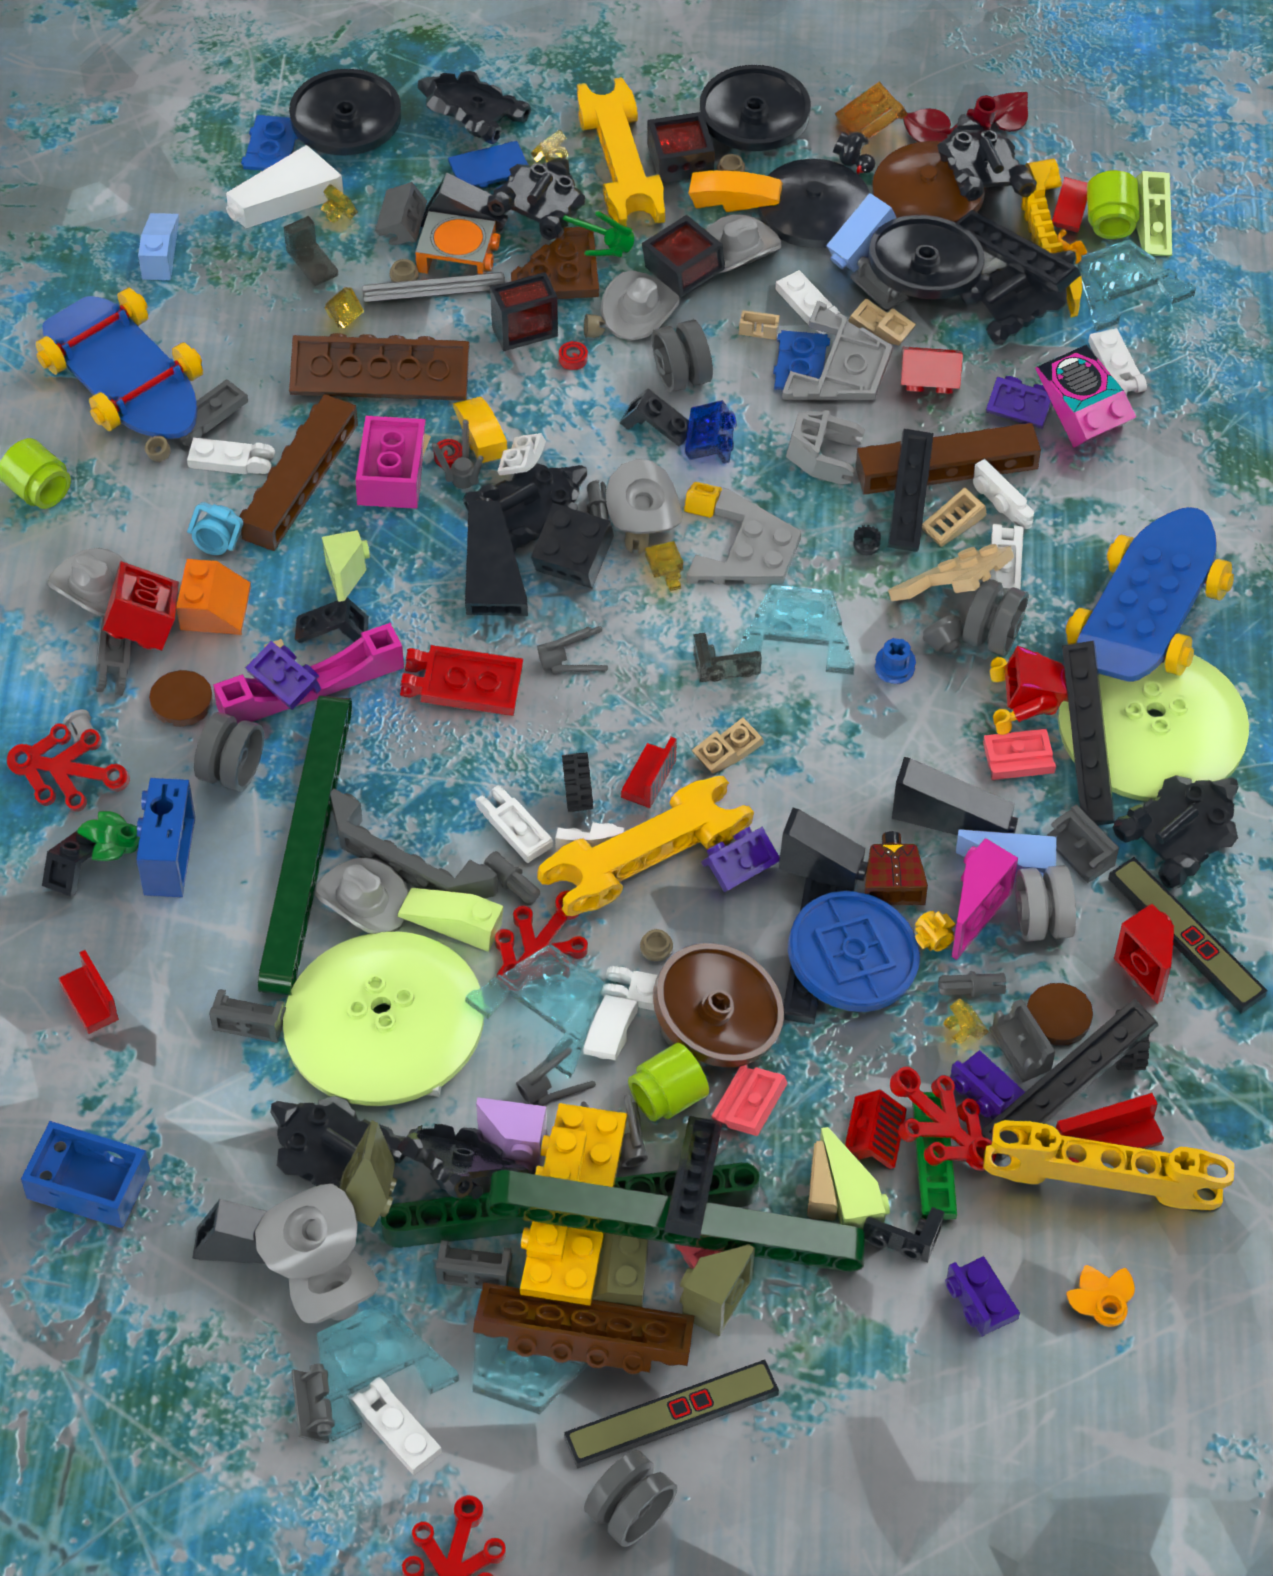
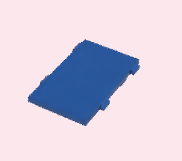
[241,115,299,171]
[448,141,528,189]
[773,330,830,390]

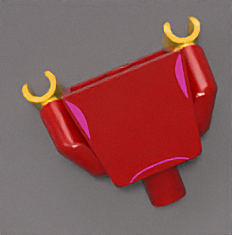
[990,646,1068,735]

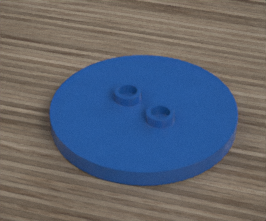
[788,891,920,1012]

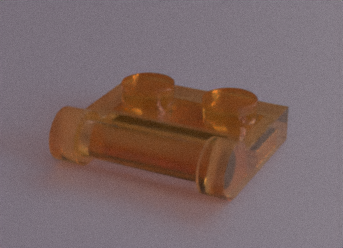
[835,81,908,146]

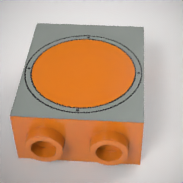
[415,211,500,274]

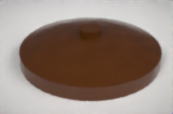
[873,141,986,223]
[653,943,784,1067]

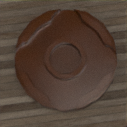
[149,670,213,727]
[1027,983,1093,1046]

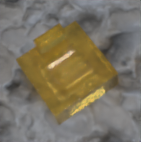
[531,130,569,163]
[321,184,358,223]
[324,287,364,328]
[943,998,989,1043]

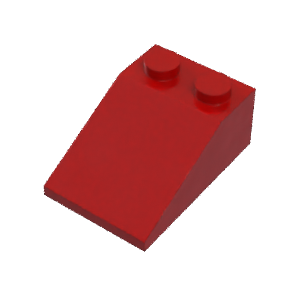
[102,561,179,651]

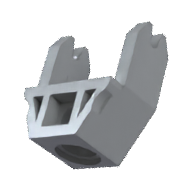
[786,410,865,485]

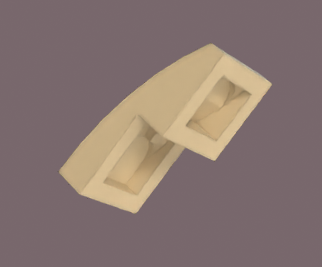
[848,298,916,345]

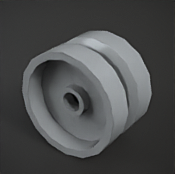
[1015,865,1076,942]

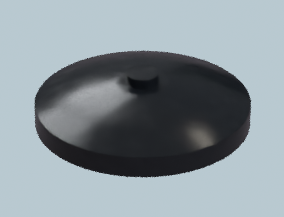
[699,65,811,151]
[289,69,401,156]
[758,159,870,248]
[868,215,985,299]

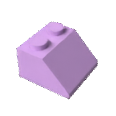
[476,1097,547,1174]

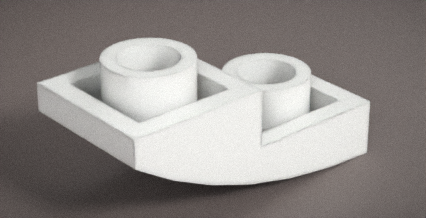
[497,433,546,476]
[555,822,625,852]
[583,995,638,1060]

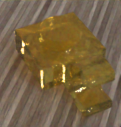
[645,541,683,592]

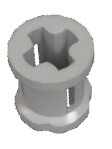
[63,709,101,745]

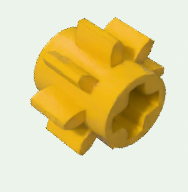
[915,911,956,952]

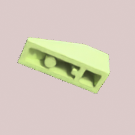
[1136,171,1172,257]
[322,530,370,602]
[398,888,504,952]
[820,1127,890,1230]

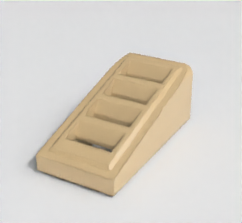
[922,487,987,547]
[807,1141,837,1221]

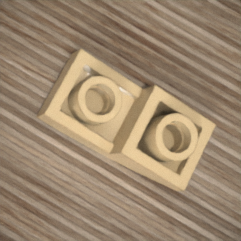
[692,717,764,774]

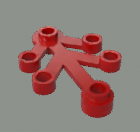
[7,723,130,812]
[495,890,588,993]
[890,1067,997,1171]
[402,1495,506,1576]

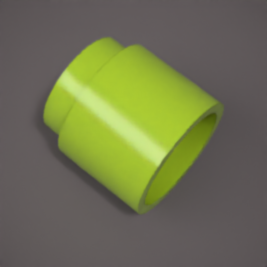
[1087,170,1140,239]
[0,438,71,509]
[628,1043,709,1122]

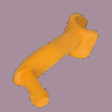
[1057,229,1088,264]

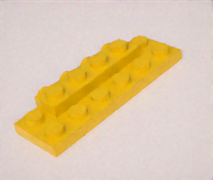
[520,1103,627,1306]

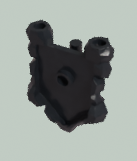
[417,71,531,144]
[937,114,1037,201]
[487,157,586,241]
[960,250,1076,345]
[462,463,587,552]
[1113,775,1239,889]
[270,1096,406,1188]
[397,1124,529,1199]

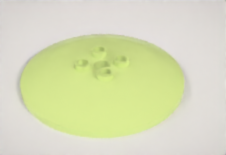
[1058,655,1249,802]
[283,931,485,1106]

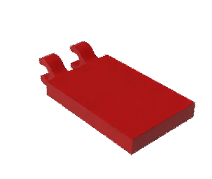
[400,645,523,716]

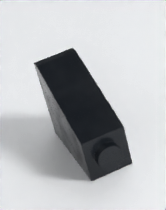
[421,173,508,231]
[779,807,868,891]
[192,1199,268,1264]

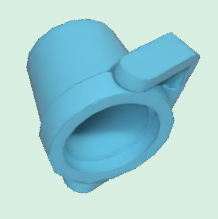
[187,502,243,555]

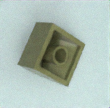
[340,1120,397,1227]
[592,1233,649,1307]
[679,1245,755,1336]

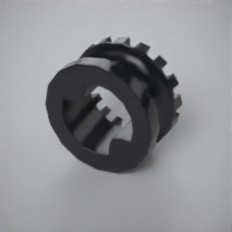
[853,525,881,556]

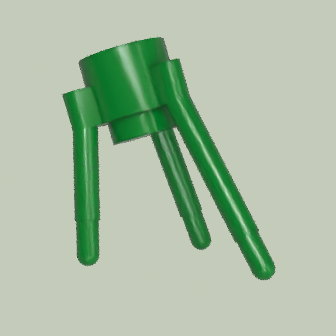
[563,211,634,258]

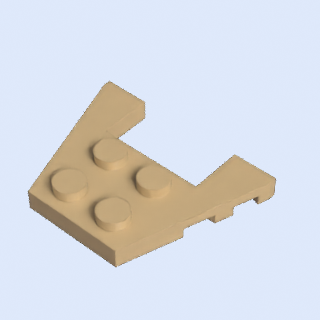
[888,544,1014,601]

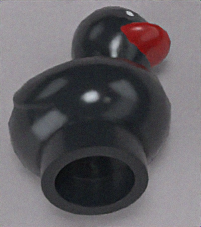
[833,131,876,175]

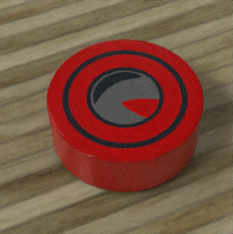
[559,341,588,370]
[433,439,462,469]

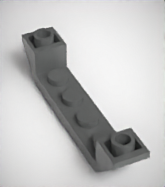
[330,789,498,898]

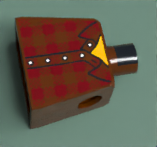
[864,831,928,905]

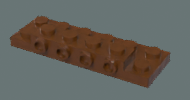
[289,333,470,401]
[473,1283,695,1374]

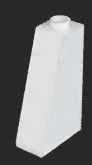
[226,145,344,228]

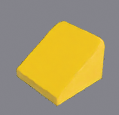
[684,481,722,518]

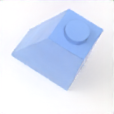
[826,193,896,272]

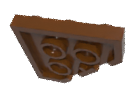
[511,227,599,299]

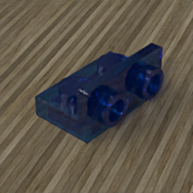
[685,400,737,464]

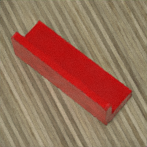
[1056,1093,1164,1163]

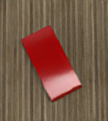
[1052,176,1087,233]

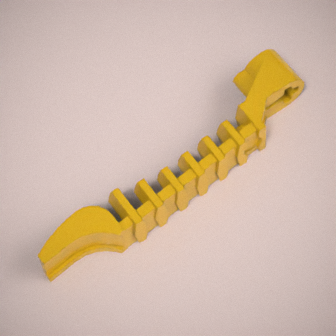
[1021,158,1082,317]

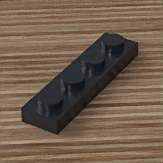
[887,429,934,552]

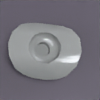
[706,215,782,273]
[600,270,680,341]
[606,459,682,534]
[47,548,127,616]
[314,857,409,934]
[255,1184,358,1279]
[289,1250,379,1323]

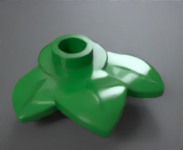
[77,811,140,861]

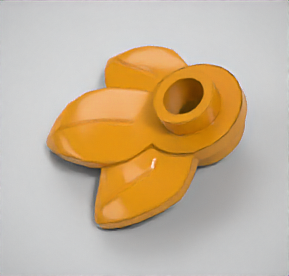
[1066,1265,1135,1327]

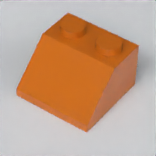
[176,559,251,635]

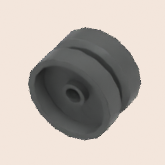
[652,319,713,392]
[962,579,1029,656]
[194,712,264,792]
[584,1450,677,1547]

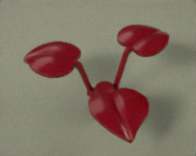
[903,92,1028,142]

